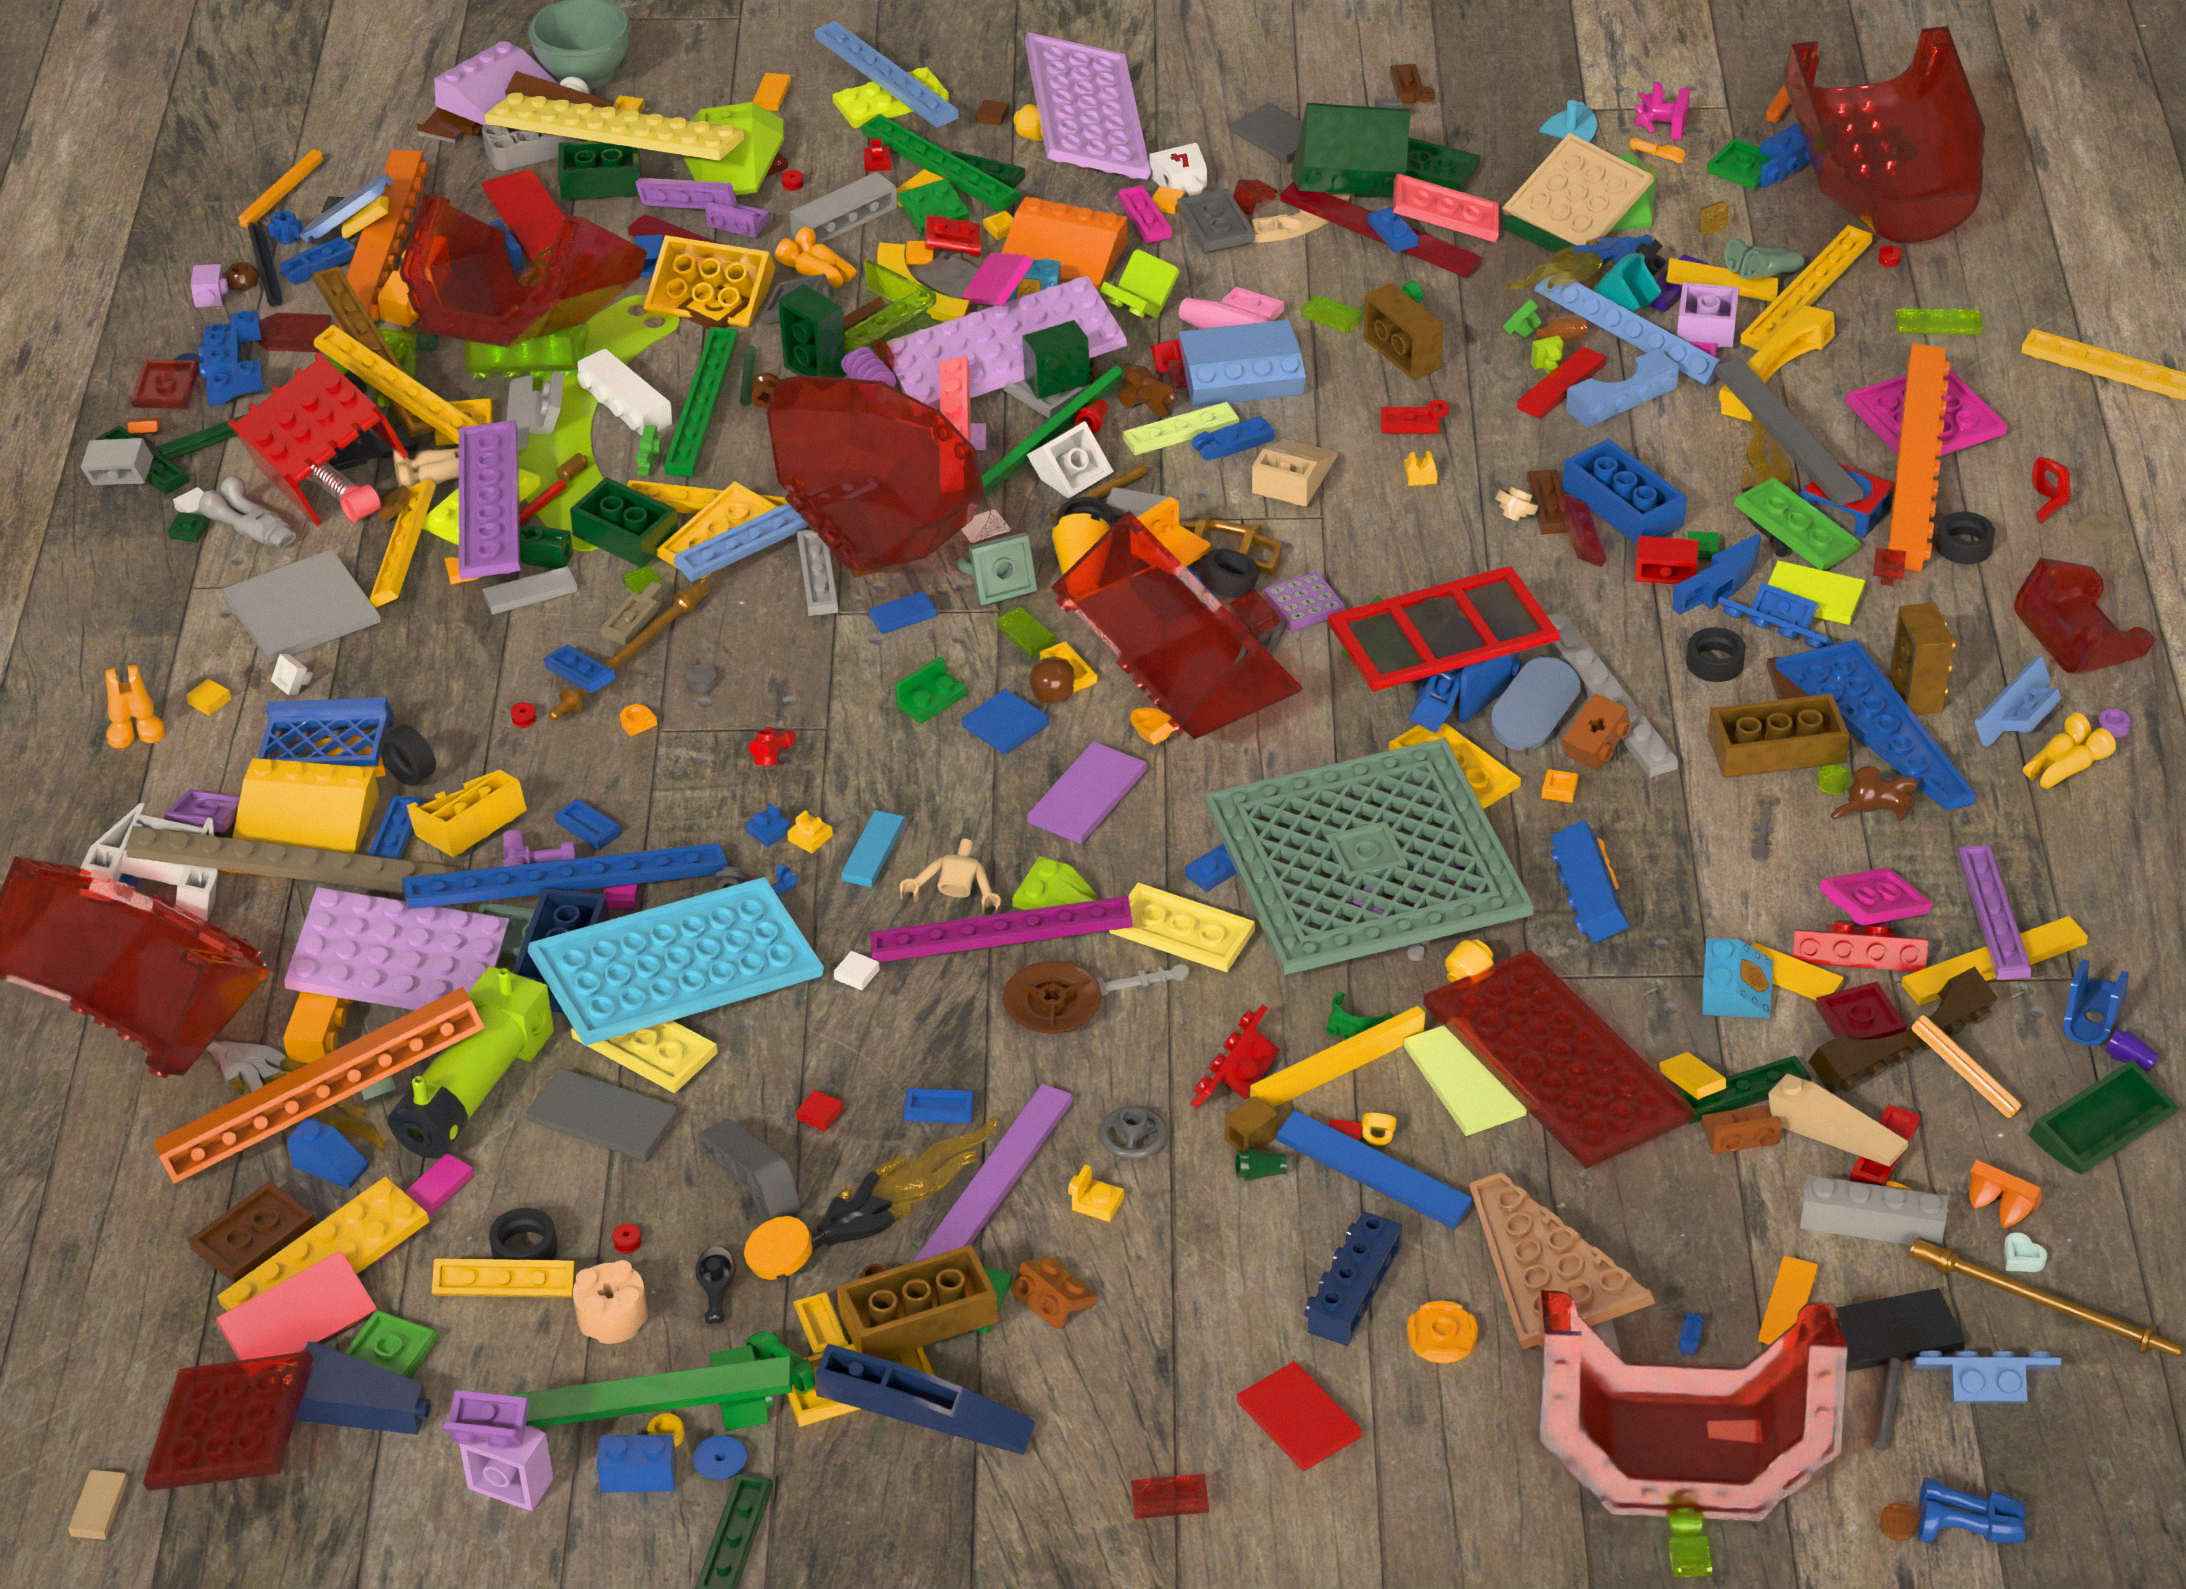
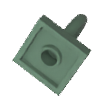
[957,532,1037,605]

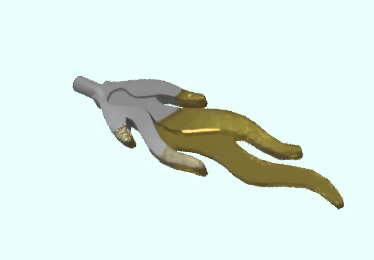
[195,1033,385,1152]

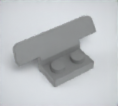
[506,371,564,450]

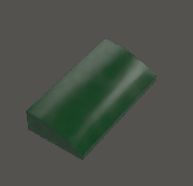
[2028,1059,2180,1174]

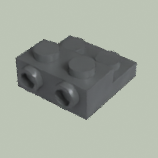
[761,274,836,324]

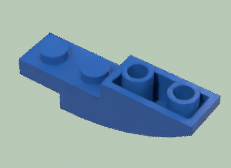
[1672,534,1761,615]

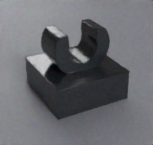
[1642,239,1666,276]

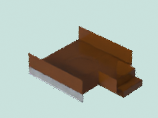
[417,107,484,143]

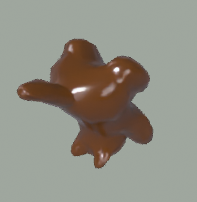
[1118,363,1178,417]
[1831,766,1918,821]

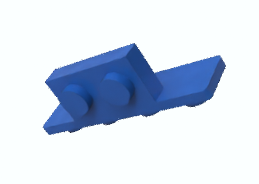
[1759,123,1838,189]
[1717,582,1834,649]

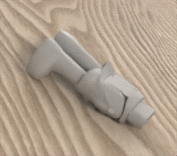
[199,475,296,548]

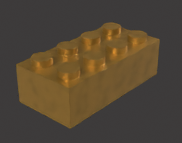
[1707,694,1849,777]
[837,1244,998,1359]

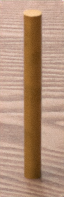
[1050,464,1148,522]

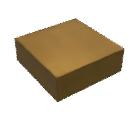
[378,485,411,522]

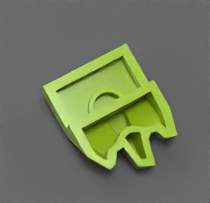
[1012,856,1101,910]

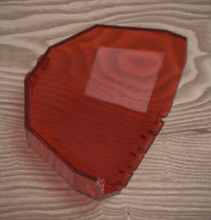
[766,375,985,572]

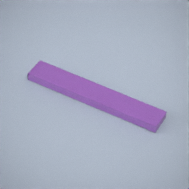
[1958,845,2031,980]

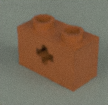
[1562,693,1631,771]

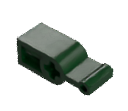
[520,525,573,569]

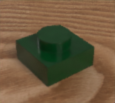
[168,512,208,543]

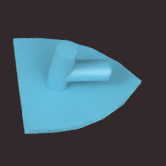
[1539,100,1597,143]

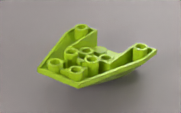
[681,102,784,195]

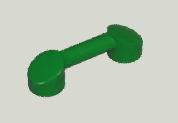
[745,1331,816,1394]

